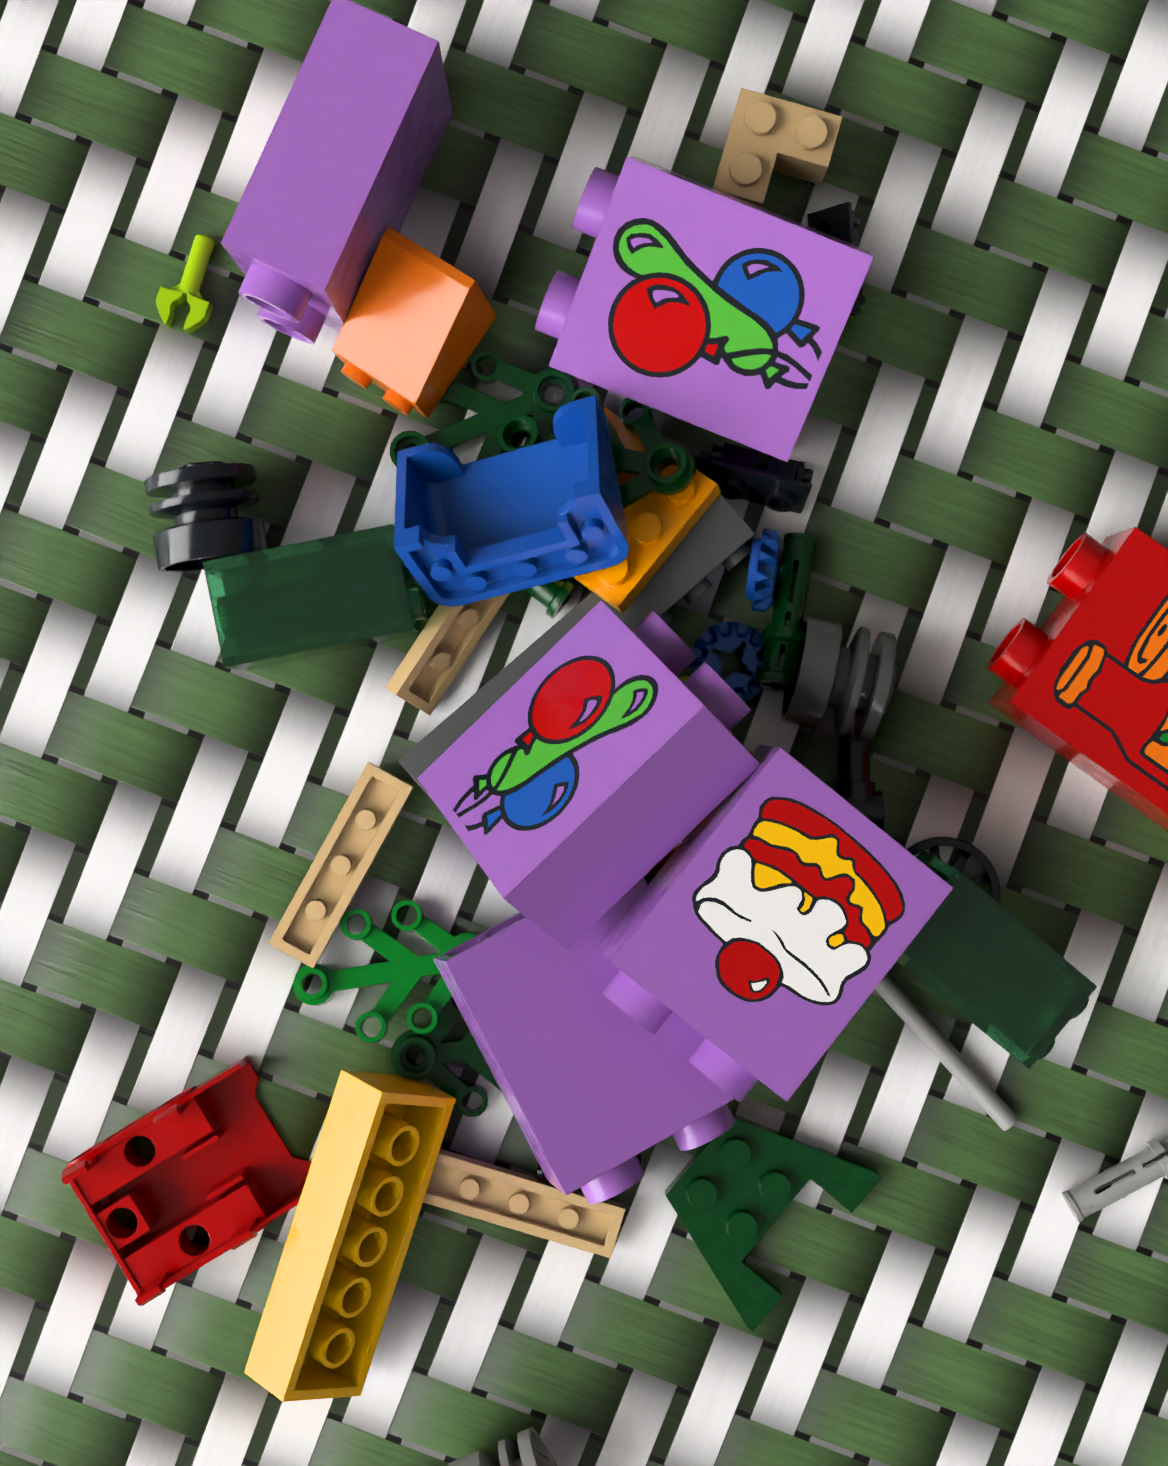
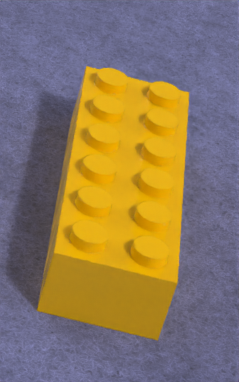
[244,1070,456,1402]

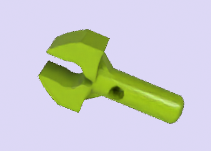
[156,234,215,334]

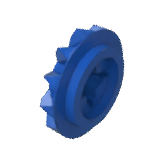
[746,528,781,612]
[690,621,765,702]

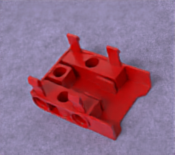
[61,1056,311,1306]

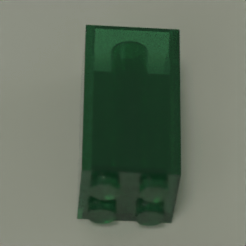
[203,524,429,671]
[896,849,1097,1070]

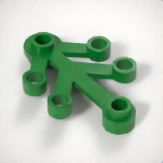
[293,900,476,1043]

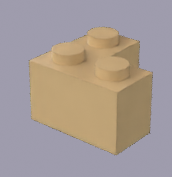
[713,88,842,207]

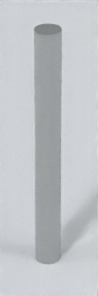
[875,973,1018,1131]

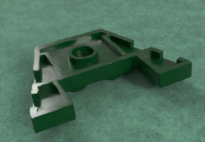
[665,1113,881,1331]

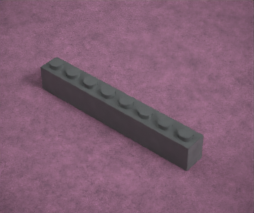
[398,493,755,806]

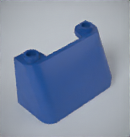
[394,395,629,607]

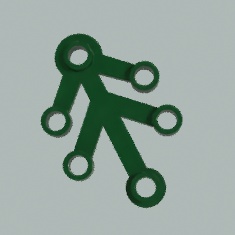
[390,350,579,467]
[498,386,696,509]
[390,997,502,1117]

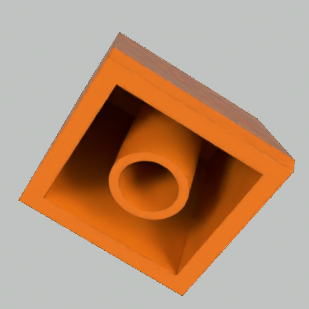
[332,227,497,419]

